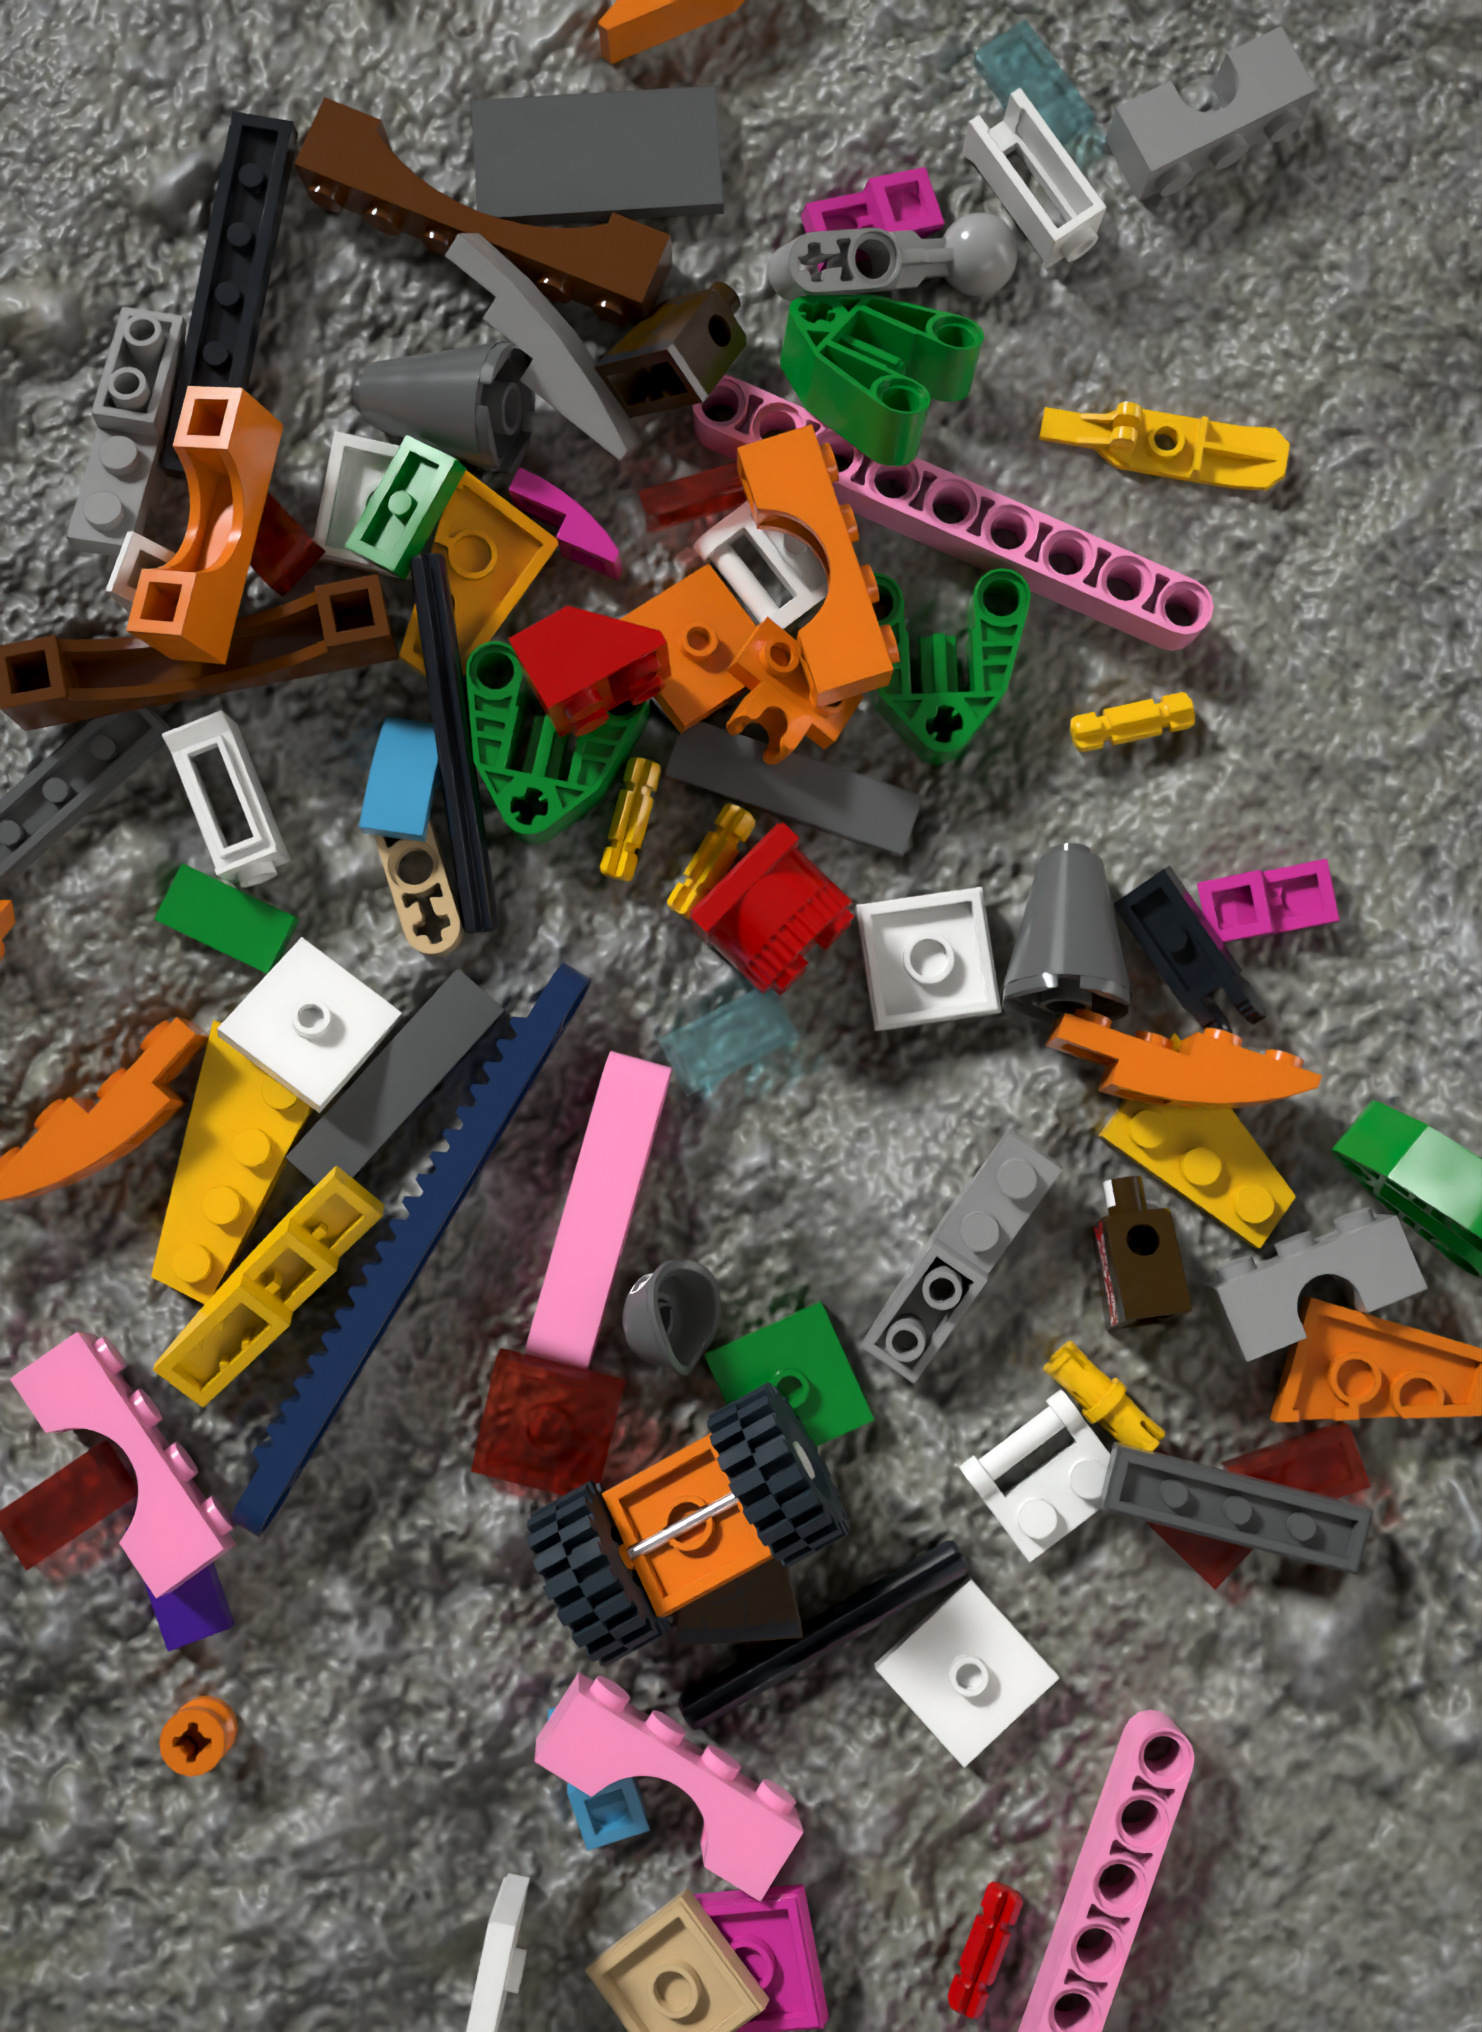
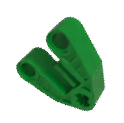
[780,295,985,467]
[869,568,1031,765]
[466,641,651,845]
[1330,1100,1482,1278]

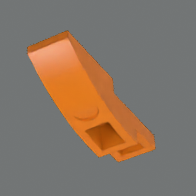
[1045,1009,1322,1110]
[0,1017,209,1202]

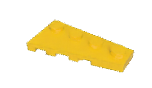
[151,1019,314,1304]

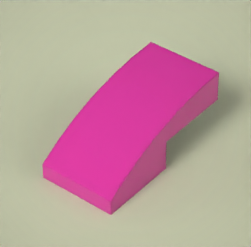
[800,167,945,272]
[509,467,623,581]
[1197,858,1340,943]

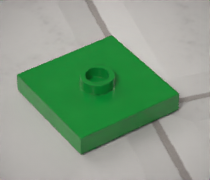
[704,1300,874,1447]

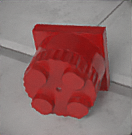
[690,822,855,997]

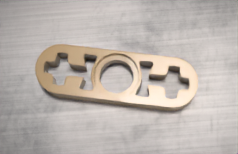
[374,814,464,957]

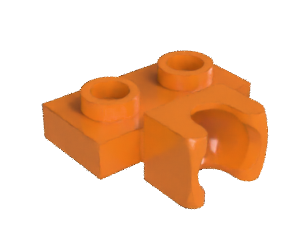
[726,617,864,765]

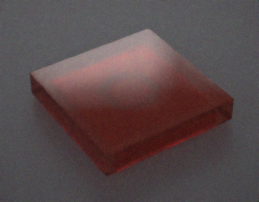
[471,1348,626,1495]

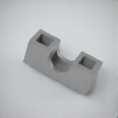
[1105,26,1317,202]
[1202,1207,1428,1362]

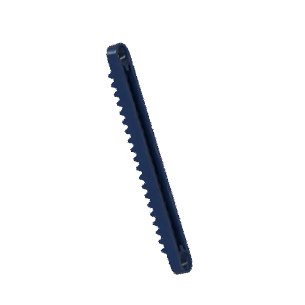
[230,963,592,1537]

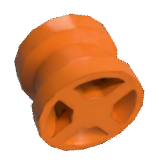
[159,1695,238,1777]

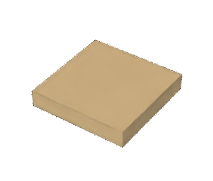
[585,1888,770,2032]

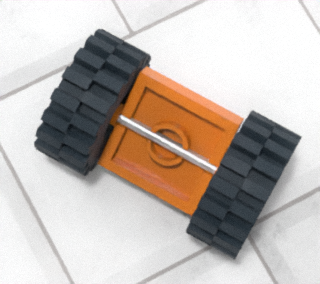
[527,1382,850,1666]

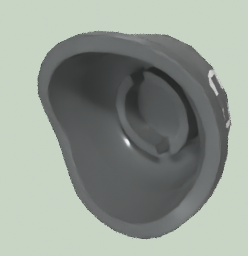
[622,1259,721,1375]

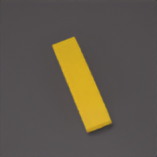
[153,1165,385,1408]

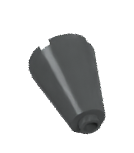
[353,341,535,473]
[1001,843,1132,1025]

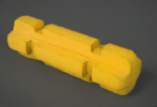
[1070,692,1195,753]
[600,757,661,881]
[667,803,755,920]

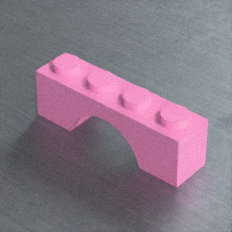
[10,1332,237,1598]
[535,1672,803,1902]

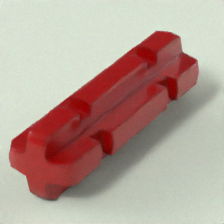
[947,1881,1023,2019]

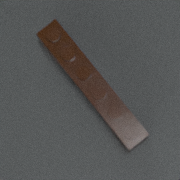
[294,97,673,326]
[0,574,399,731]

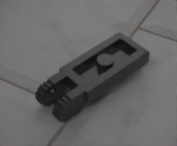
[1113,866,1267,1034]

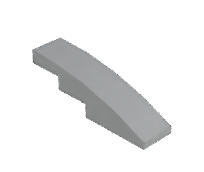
[445,233,642,460]

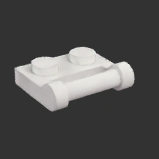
[693,501,828,634]
[959,1389,1111,1562]

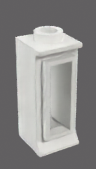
[962,88,1107,269]
[162,710,291,887]

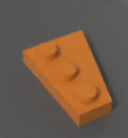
[1269,1296,1482,1423]

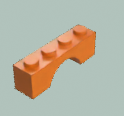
[126,386,284,664]
[737,424,900,708]

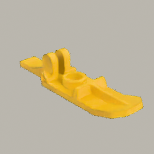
[1039,402,1290,491]

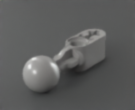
[768,213,1018,302]

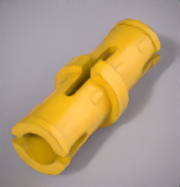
[1043,1340,1165,1451]

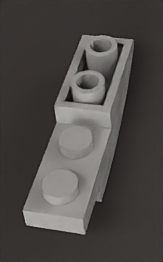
[66,307,186,557]
[861,1128,1063,1383]

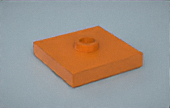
[619,563,757,734]

